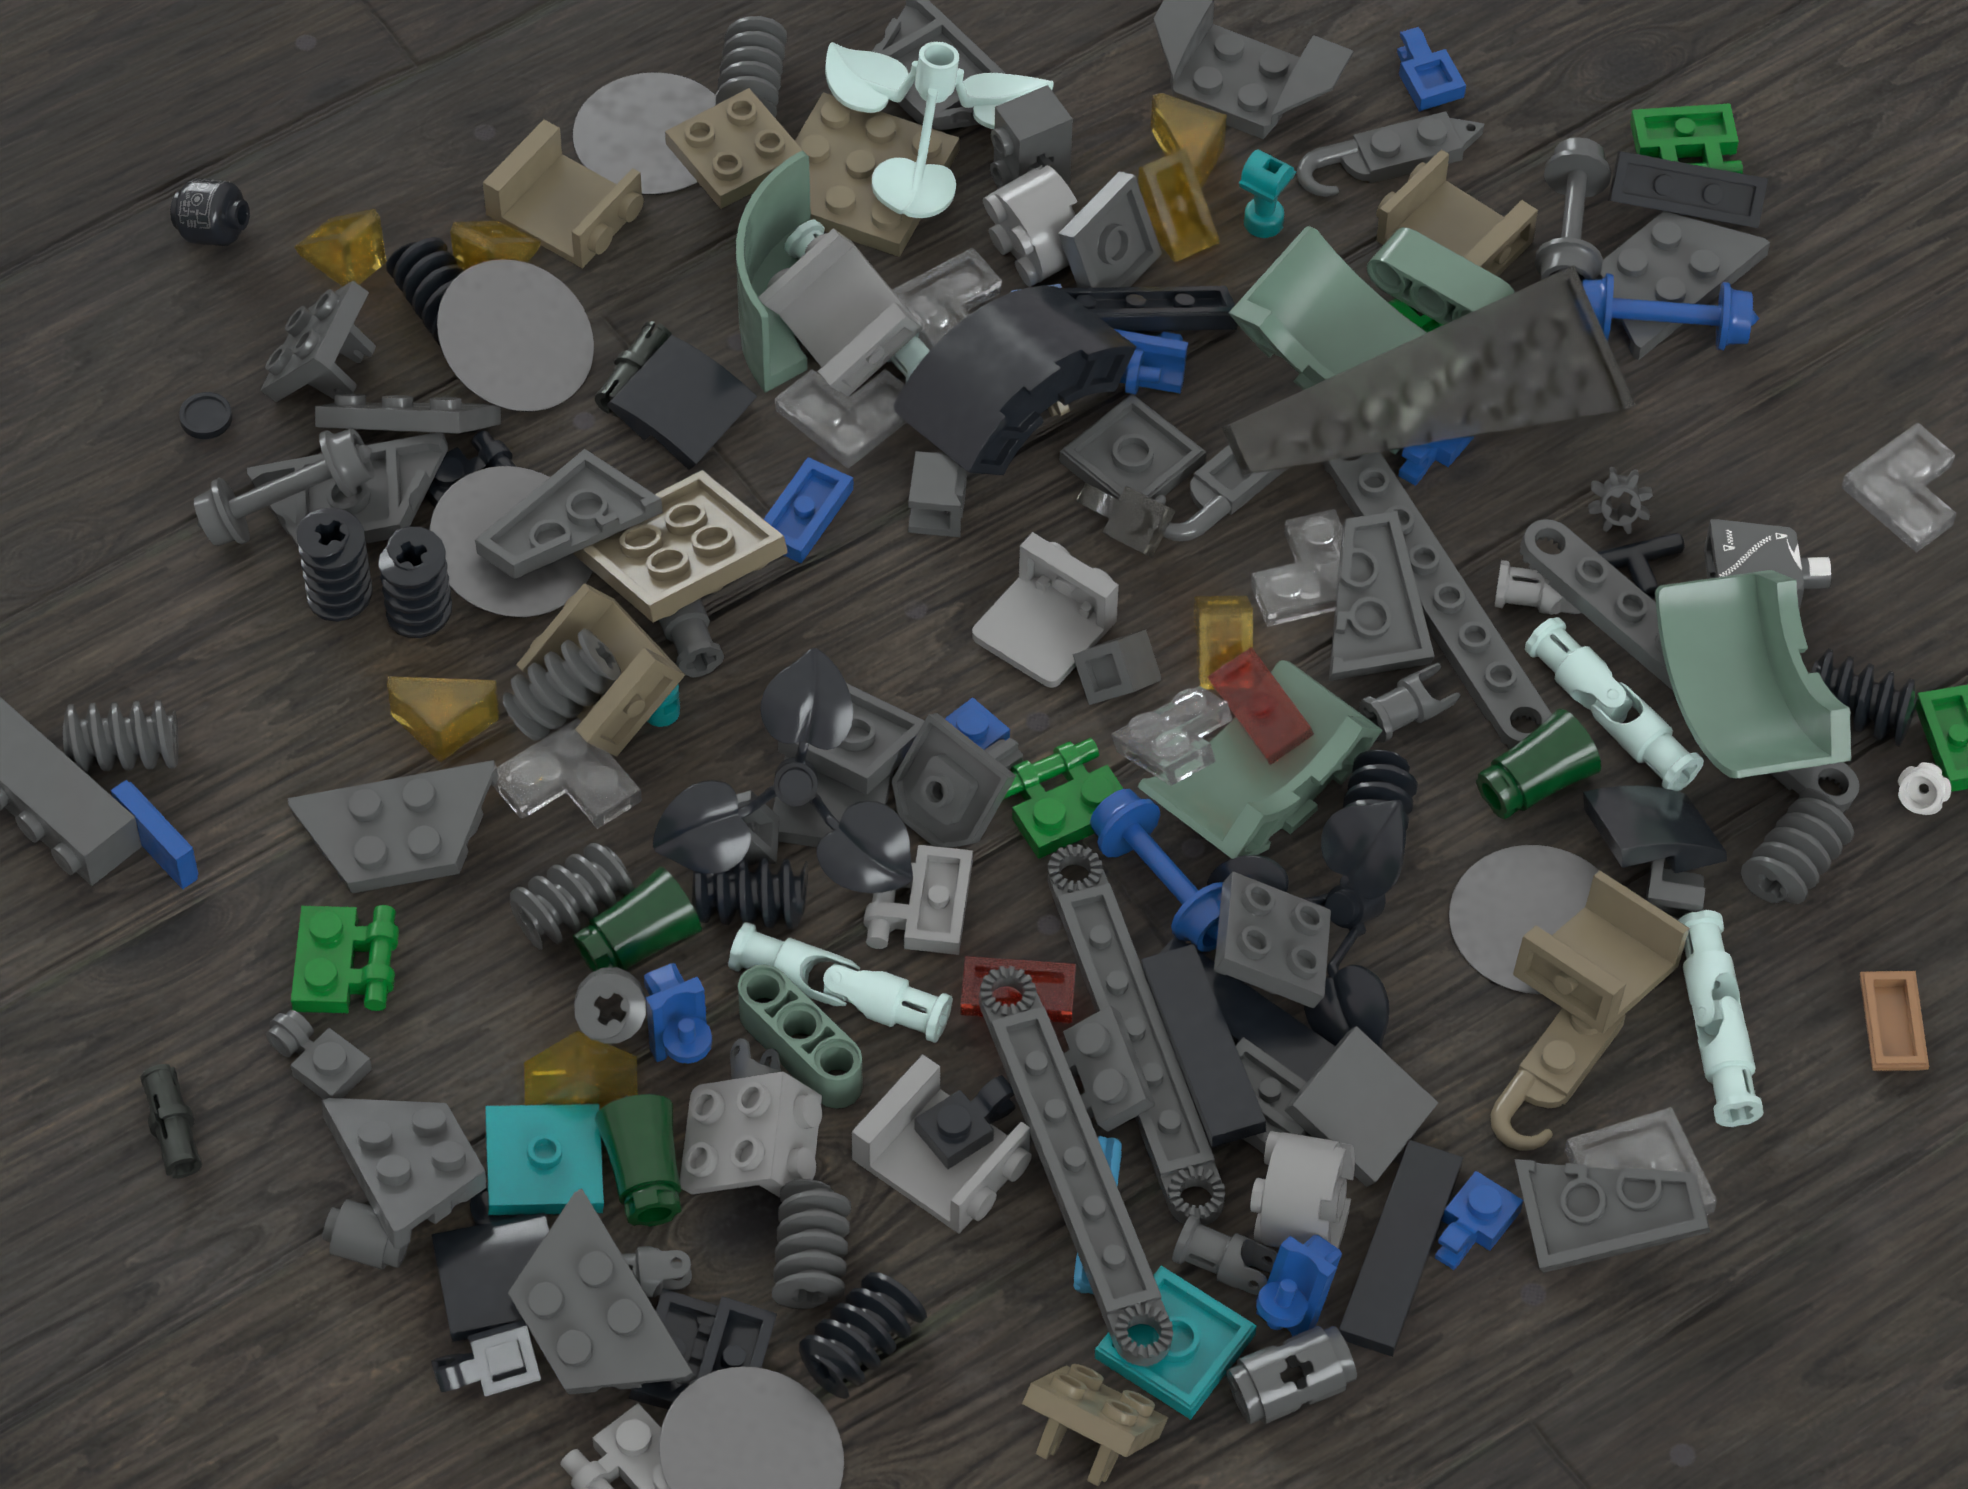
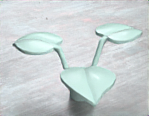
[825,42,1053,218]

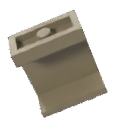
[483,120,644,269]
[1376,149,1538,276]
[516,583,685,757]
[1513,871,1690,1034]

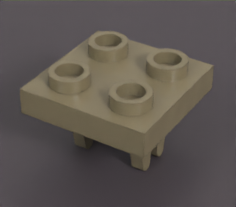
[665,88,803,209]
[1022,1364,1168,1486]

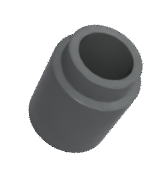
[322,1199,412,1270]

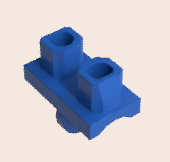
[1114,329,1188,394]
[644,963,712,1064]
[1256,1235,1342,1337]

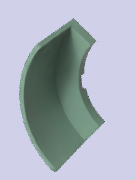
[736,151,811,393]
[1229,226,1473,454]
[1655,570,1851,778]
[1138,660,1382,859]

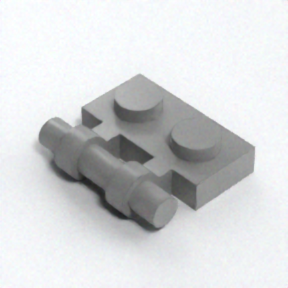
[863,845,973,955]
[560,1403,669,1489]

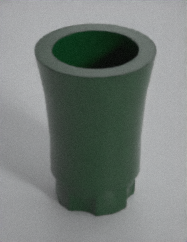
[1476,709,1601,819]
[573,866,702,972]
[595,1094,682,1227]

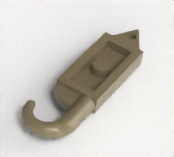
[1490,1008,1626,1151]

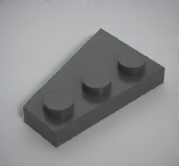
[315,393,501,433]
[475,449,663,579]
[1329,510,1435,681]
[1514,1159,1711,1273]

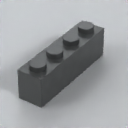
[0,697,142,886]

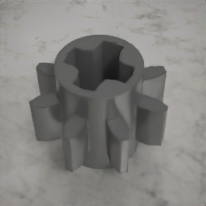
[1588,467,1653,534]

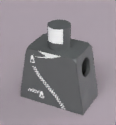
[1704,519,1831,611]

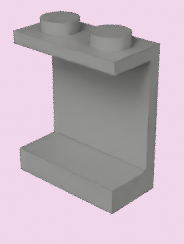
[758,228,923,397]
[852,1054,1032,1234]

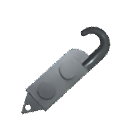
[1296,111,1484,197]
[1148,412,1308,541]

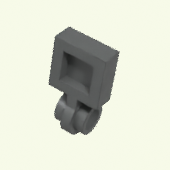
[266,1010,372,1099]

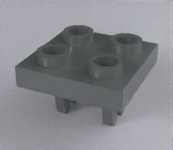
[260,281,376,402]
[1214,872,1331,1008]

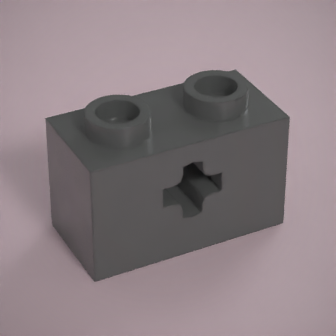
[990,85,1073,188]

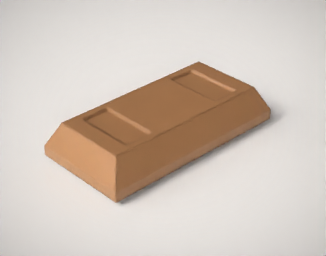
[1859,971,1929,1071]

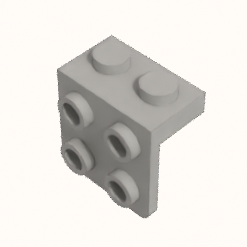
[972,532,1119,688]
[680,1072,822,1197]

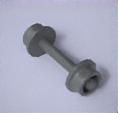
[1535,137,1612,298]
[194,428,375,546]

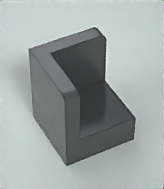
[1073,629,1161,705]
[1645,858,1706,920]

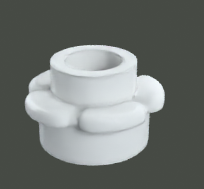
[1898,762,1951,815]

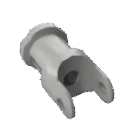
[1495,560,1581,615]

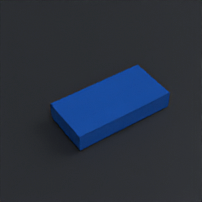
[111,780,198,890]

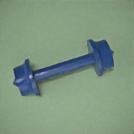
[1571,273,1759,351]
[1090,789,1223,952]

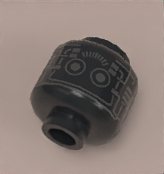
[170,178,250,246]

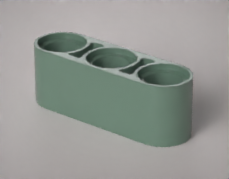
[1367,227,1519,343]
[738,964,863,1109]

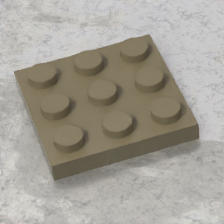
[795,92,960,257]
[573,470,788,623]

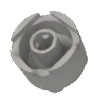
[983,165,1078,287]
[1250,1131,1355,1248]

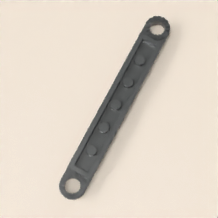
[1322,428,1552,749]
[1519,519,1859,813]
[1047,844,1225,1226]
[979,966,1173,1366]

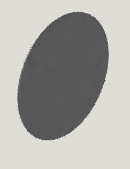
[573,72,716,194]
[437,259,594,411]
[430,466,592,617]
[1449,845,1599,994]
[659,1367,844,1489]

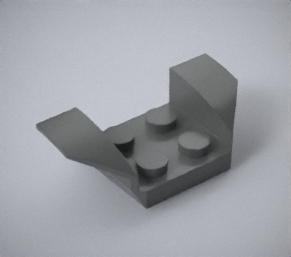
[1154,0,1354,139]

